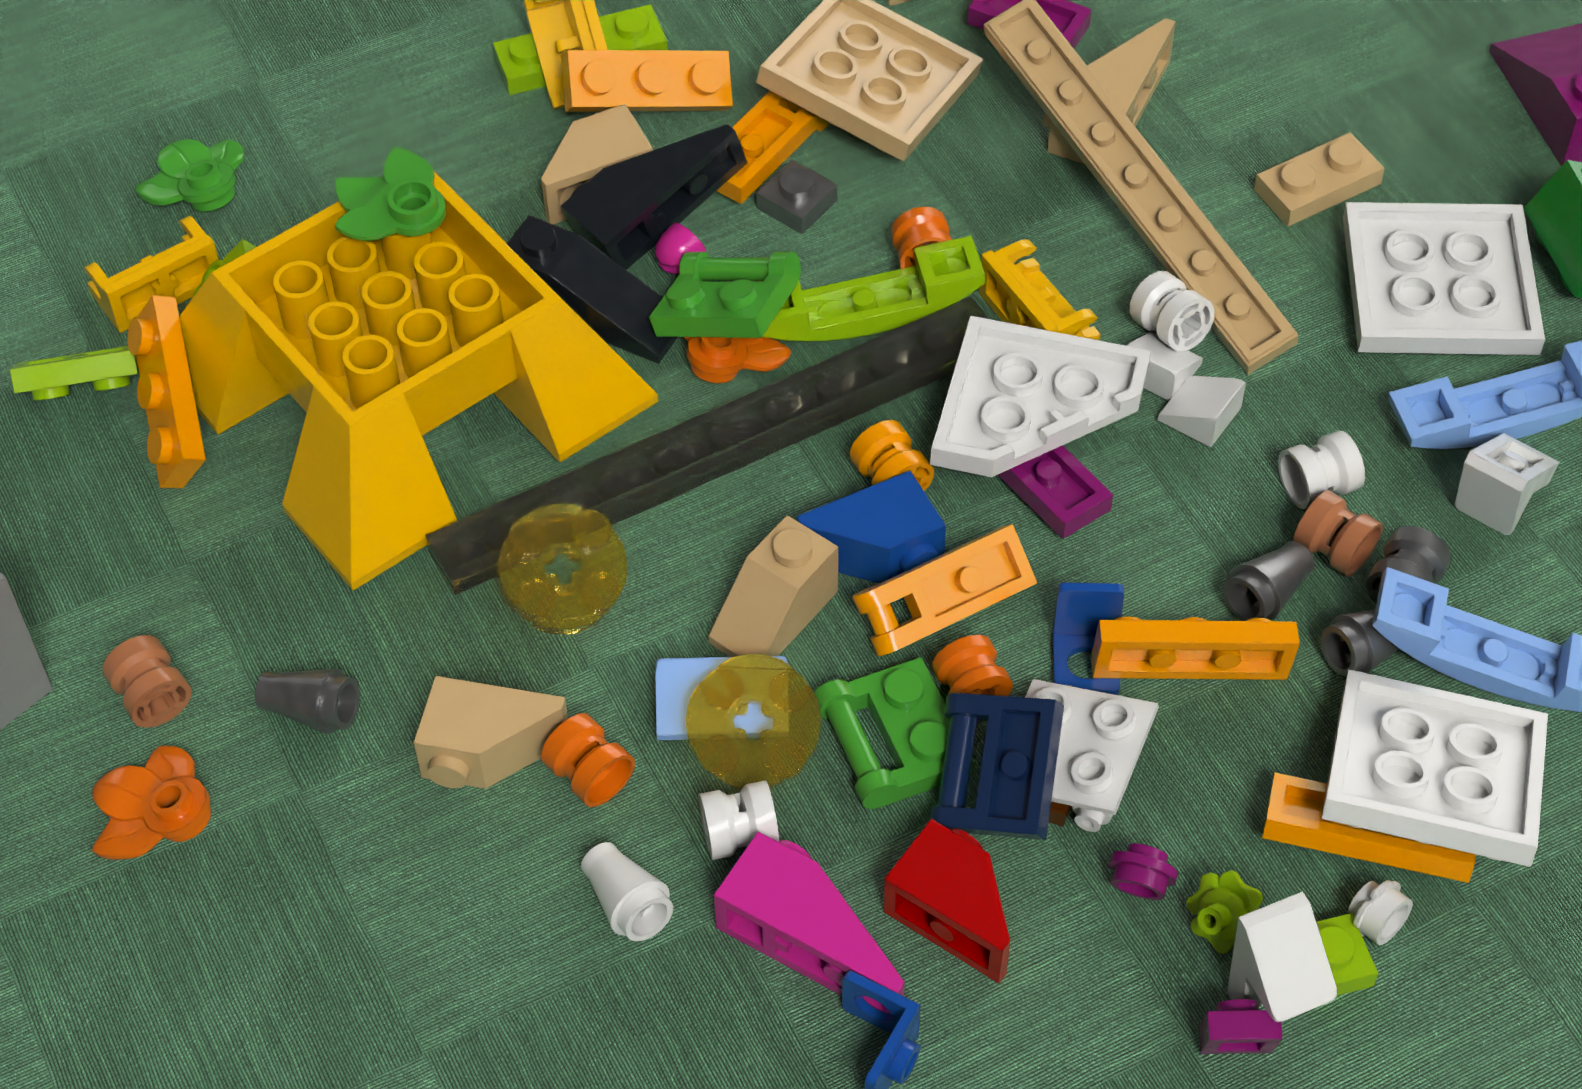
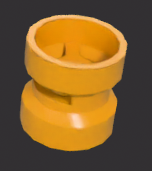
[850,420,934,491]

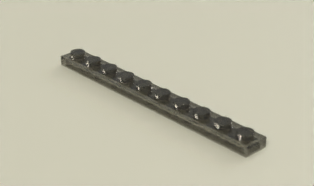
[425,296,988,595]

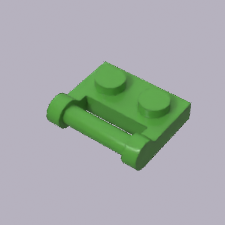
[649,251,801,338]
[812,657,974,809]

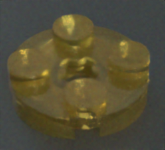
[497,504,628,635]
[686,654,821,789]

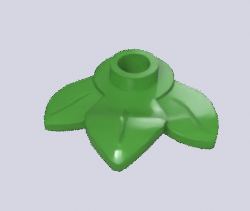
[135,139,245,212]
[334,147,446,241]

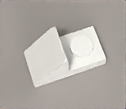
[1455,433,1560,535]
[1227,891,1337,1022]

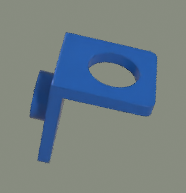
[1052,583,1124,695]
[842,970,921,1089]

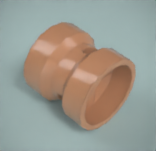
[1293,490,1384,577]
[102,635,192,728]

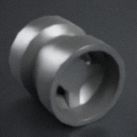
[1366,526,1452,603]

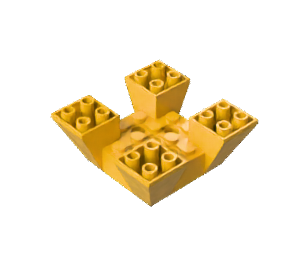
[179,170,659,591]

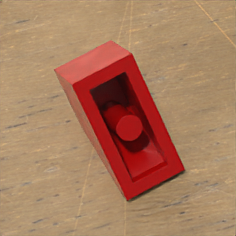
[883,819,1010,984]

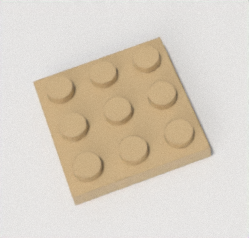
[756,0,983,162]

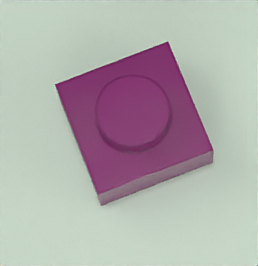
[1198,999,1283,1054]

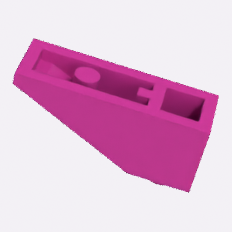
[714,832,905,1014]

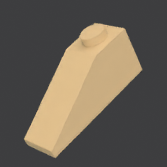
[1043,18,1176,164]

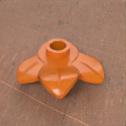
[684,337,792,383]
[92,746,211,860]

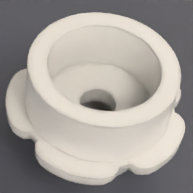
[1348,880,1413,945]

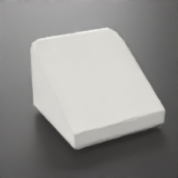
[1127,332,1203,401]
[1158,375,1246,447]

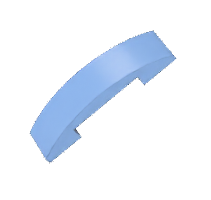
[1388,340,1582,449]
[1372,567,1582,712]

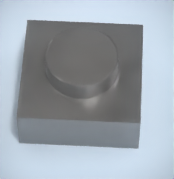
[756,159,837,234]

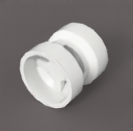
[1130,271,1215,351]
[1278,430,1365,509]
[698,780,780,860]

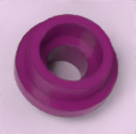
[1108,843,1178,900]

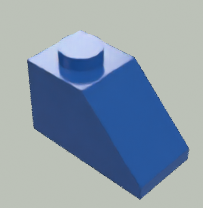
[796,471,946,584]

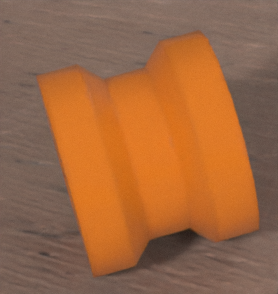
[891,206,952,269]
[932,635,1013,696]

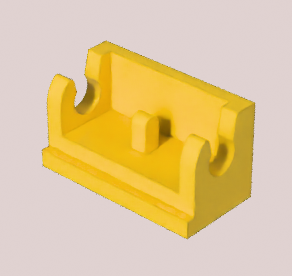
[523,0,608,111]
[84,216,219,333]
[979,239,1101,341]

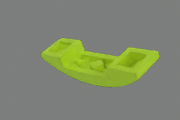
[759,235,986,341]

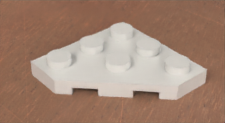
[930,316,1151,477]

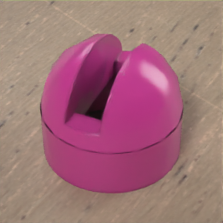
[655,223,707,275]

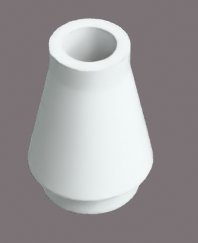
[581,842,673,941]

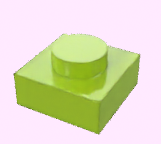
[1316,913,1379,996]

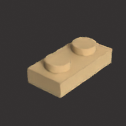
[1254,132,1385,227]

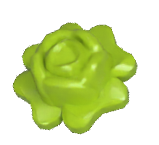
[1186,870,1263,954]

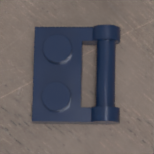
[928,693,1064,840]

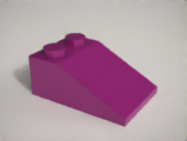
[1489,23,1582,166]

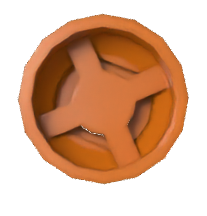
[541,713,635,807]

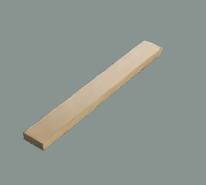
[984,0,1299,375]

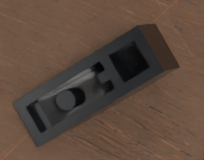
[561,124,748,270]
[507,215,678,364]

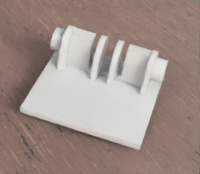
[1025,679,1159,832]

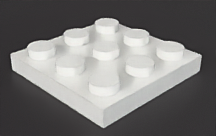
[1343,202,1545,355]
[1321,669,1548,867]

